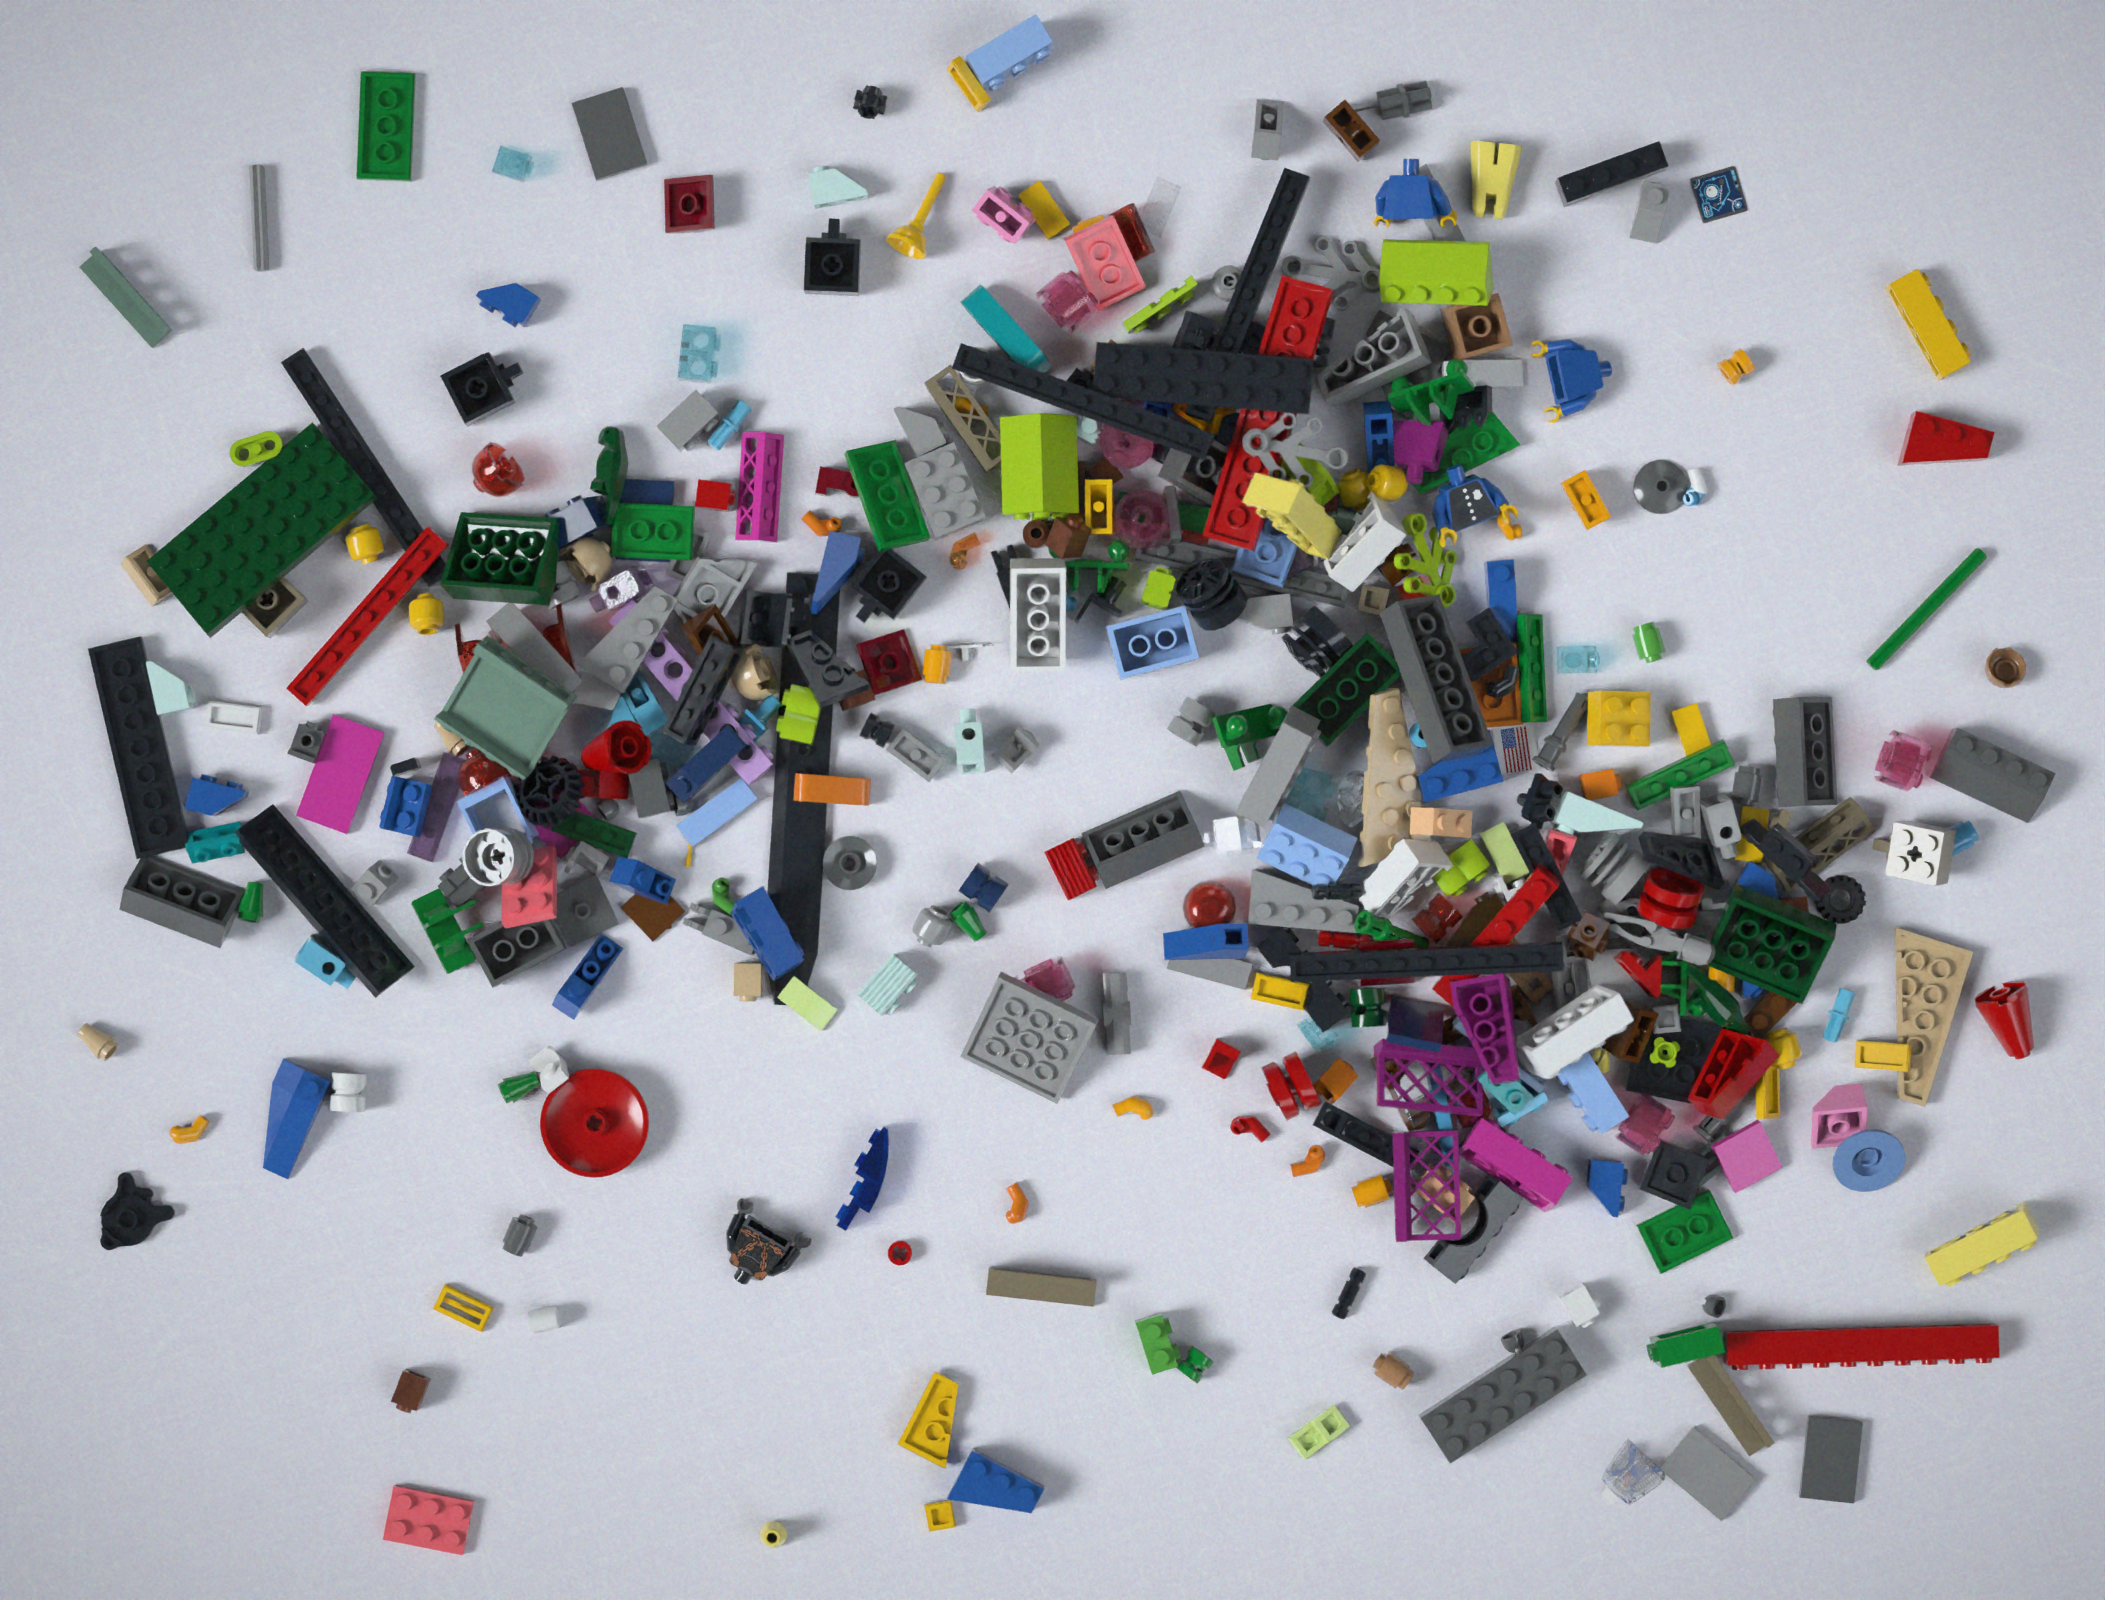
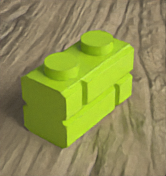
[1141,566,1176,611]

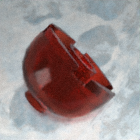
[472,442,525,497]
[458,749,512,796]
[1182,880,1236,928]

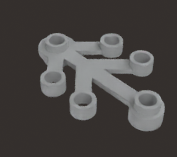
[1282,237,1380,311]
[1242,413,1348,488]

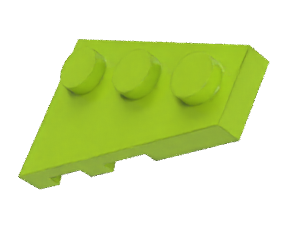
[1122,275,1197,334]

